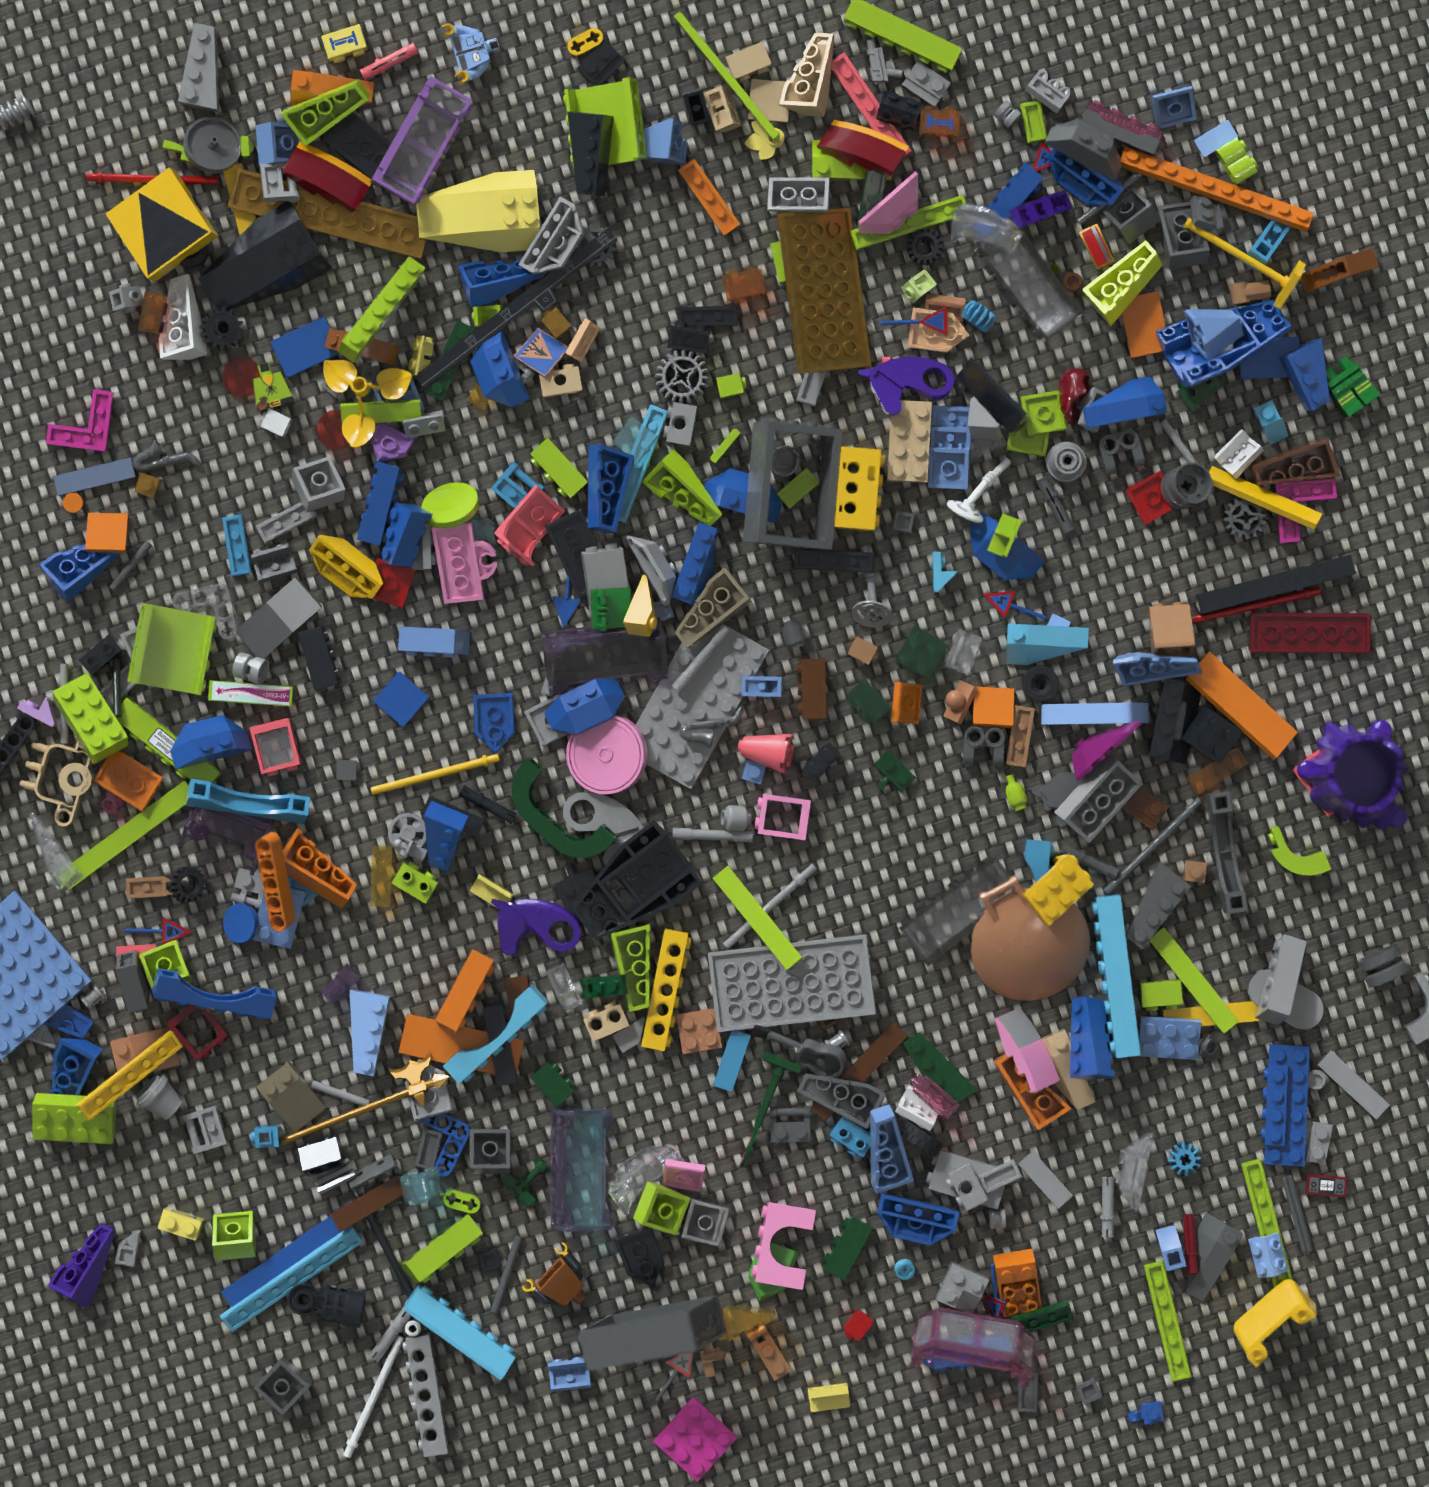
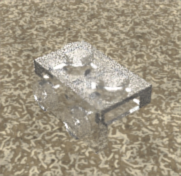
[945,629,983,675]

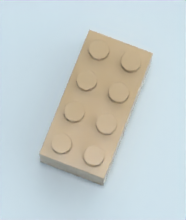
[887,400,932,483]

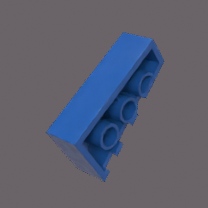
[588,444,634,534]

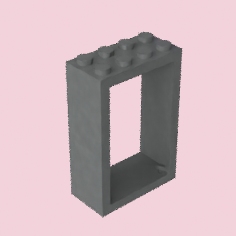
[743,418,843,550]
[578,1295,727,1371]

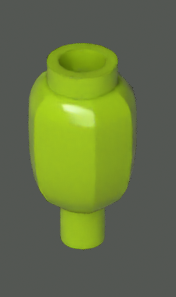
[1006,774,1028,811]

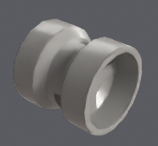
[993,100,1021,128]

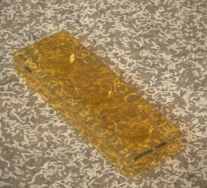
[371,846,393,907]

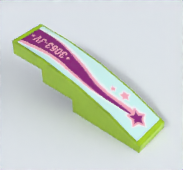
[208,680,293,707]

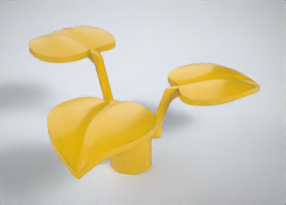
[323,360,412,448]

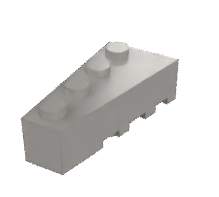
[1255,934,1307,1025]

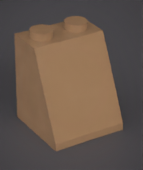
[1148,602,1195,656]

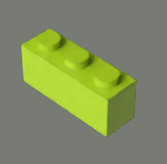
[530,438,588,499]

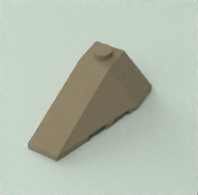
[675,568,752,649]

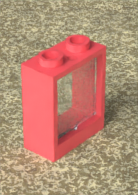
[250,718,302,777]

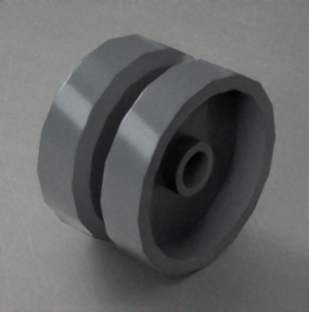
[1357,944,1409,988]

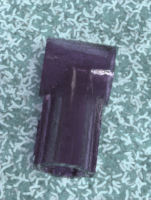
[321,963,361,1004]

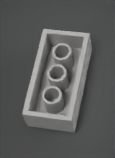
[1054,754,1142,843]

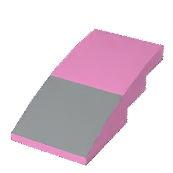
[995,1008,1060,1092]

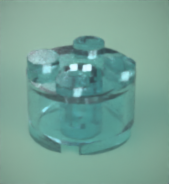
[400,1167,444,1205]

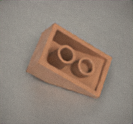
[110,1027,181,1072]

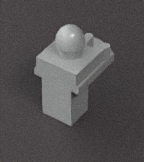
[393,838,428,861]

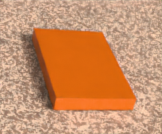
[1122,291,1166,358]
[93,750,165,812]

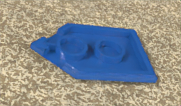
[473,693,515,753]

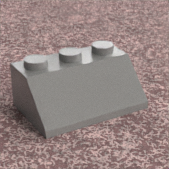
[768,178,830,212]

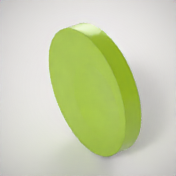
[421,482,480,529]

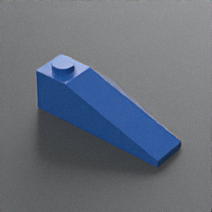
[50,1038,103,1095]

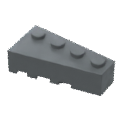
[1125,861,1191,949]

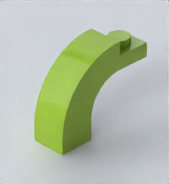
[1268,826,1331,876]

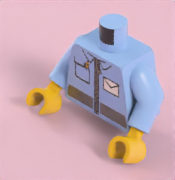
[441,23,499,85]

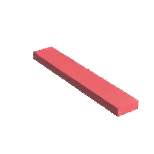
[831,52,912,158]

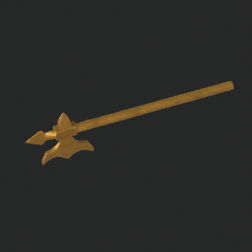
[280,1051,450,1145]

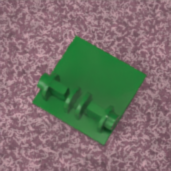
[590,587,631,631]

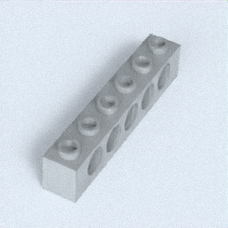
[403,1332,449,1457]

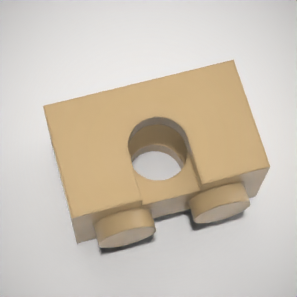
[539,364,583,398]

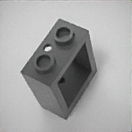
[115,950,150,1013]

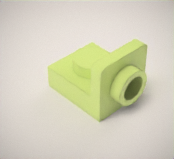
[901,269,937,303]

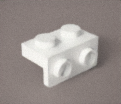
[1214,429,1264,479]
[895,1086,943,1131]

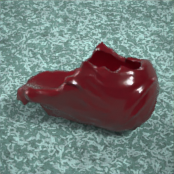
[1059,368,1090,424]

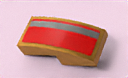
[1079,224,1115,271]

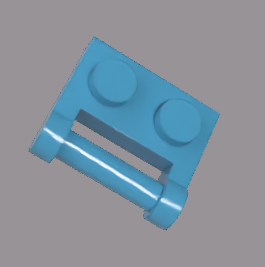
[491,462,544,509]

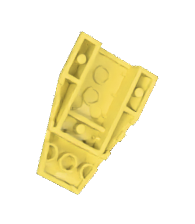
[416,170,540,253]

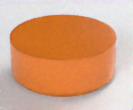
[63,493,84,513]

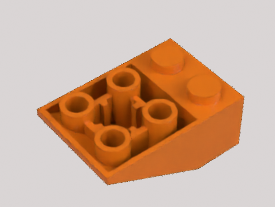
[993,1249,1042,1318]

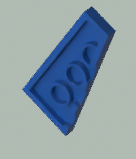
[43,1003,95,1039]

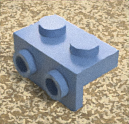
[548,1357,591,1392]

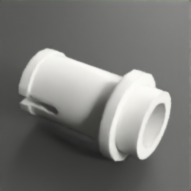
[405,1320,421,1337]

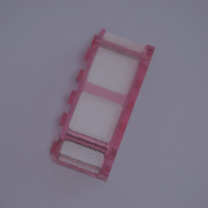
[909,1307,1036,1387]

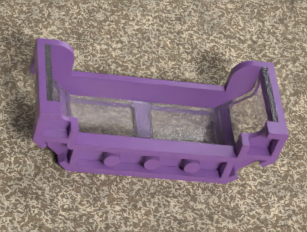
[370,76,473,206]

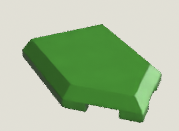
[748,1242,799,1301]

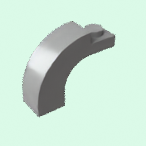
[1404,972,1429,1045]

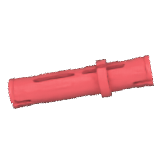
[359,42,419,81]

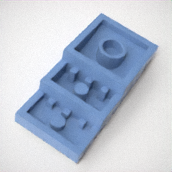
[928,405,972,489]

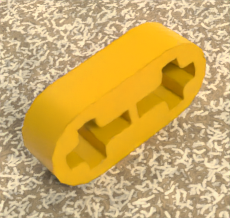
[568,28,603,57]

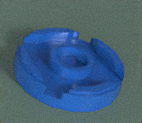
[223,903,259,943]

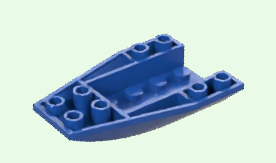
[1156,300,1291,387]

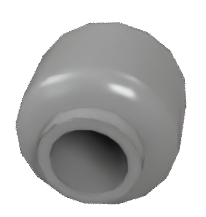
[721,805,751,832]

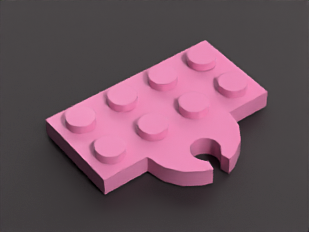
[432,521,498,604]

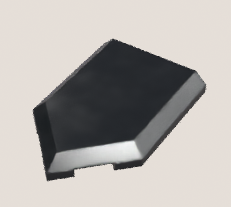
[613,1226,665,1287]

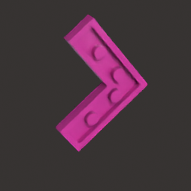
[46,389,114,452]
[1275,478,1337,543]

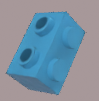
[829,1115,870,1158]

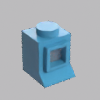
[251,1125,281,1148]

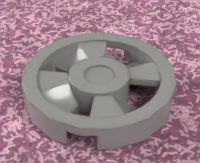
[388,813,426,851]

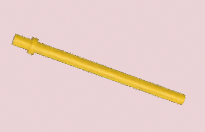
[371,754,500,795]

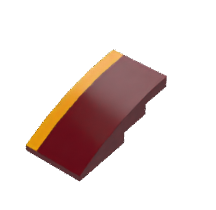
[816,120,909,177]
[281,142,371,213]

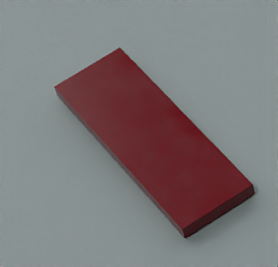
[1250,613,1371,653]

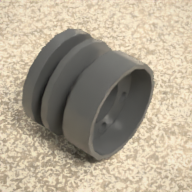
[1161,462,1213,509]

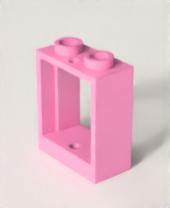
[754,794,811,840]

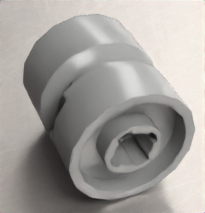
[232,652,269,685]

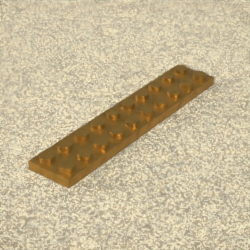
[228,168,427,259]

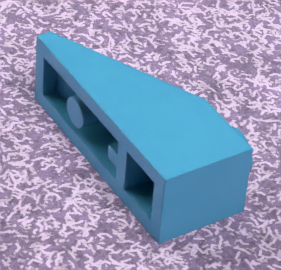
[1242,220,1291,273]

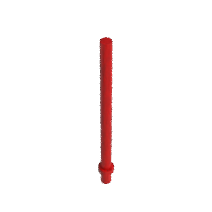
[86,171,218,185]
[1191,587,1321,624]

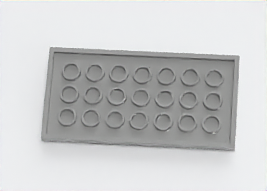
[636,624,769,789]
[708,934,876,1032]

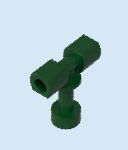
[500,1157,551,1209]

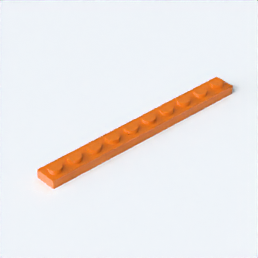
[1120,146,1313,232]

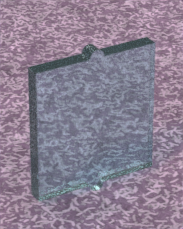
[612,416,658,463]

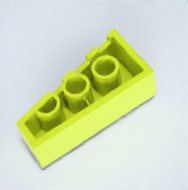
[1082,240,1163,326]

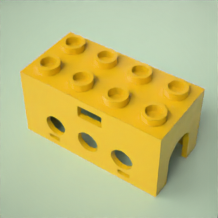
[834,446,885,532]

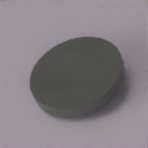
[183,117,241,173]

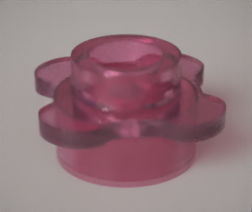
[101,792,123,815]

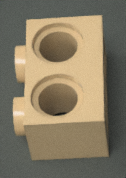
[704,86,742,133]
[583,1001,630,1041]

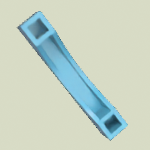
[443,984,549,1084]

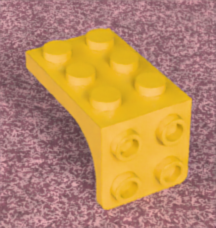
[1022,854,1094,926]

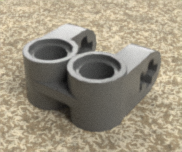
[1098,429,1146,476]
[962,726,1005,766]

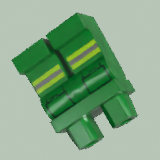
[1326,356,1381,418]

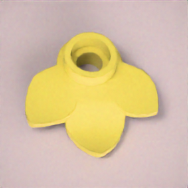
[745,120,784,160]

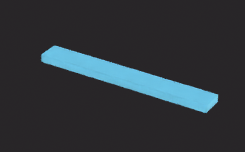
[220,1225,363,1332]

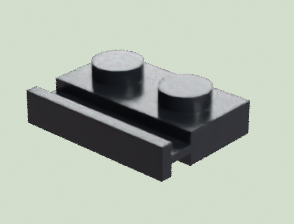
[577,40,626,86]

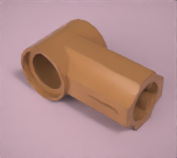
[1229,280,1271,305]

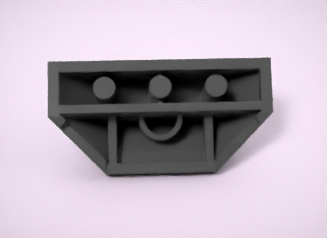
[1045,119,1122,182]

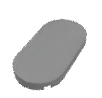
[1248,969,1324,1029]

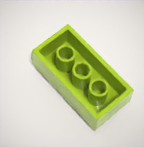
[52,673,128,764]
[32,1093,116,1144]

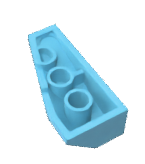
[1007,624,1089,665]

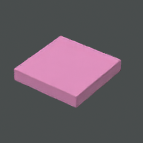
[662,1159,705,1192]

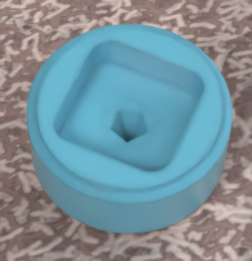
[894,1259,915,1280]

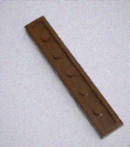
[811,1022,908,1122]

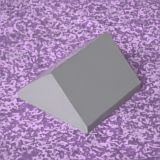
[968,397,1003,441]

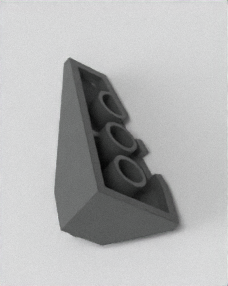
[797,1073,886,1129]

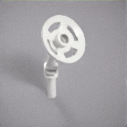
[947,458,1011,523]

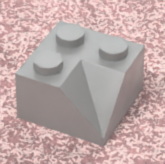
[291,456,346,512]
[936,1261,989,1314]

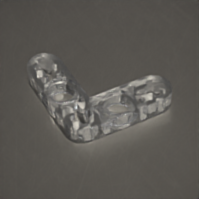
[172,584,238,641]

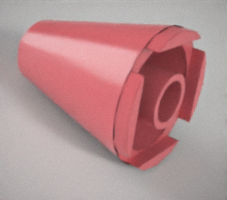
[738,734,795,774]

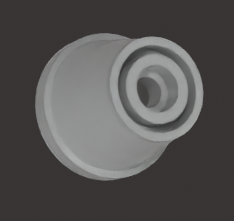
[1046,442,1086,482]
[136,1074,183,1120]

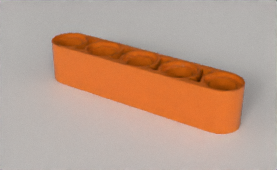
[256,832,295,932]

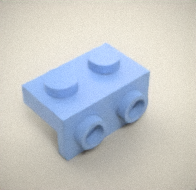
[1248,1233,1288,1278]

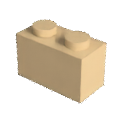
[725,42,772,83]

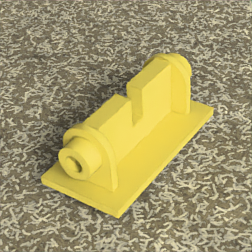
[408,335,434,375]

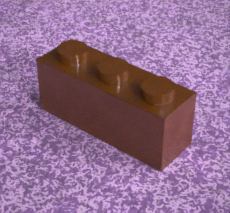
[797,658,827,719]

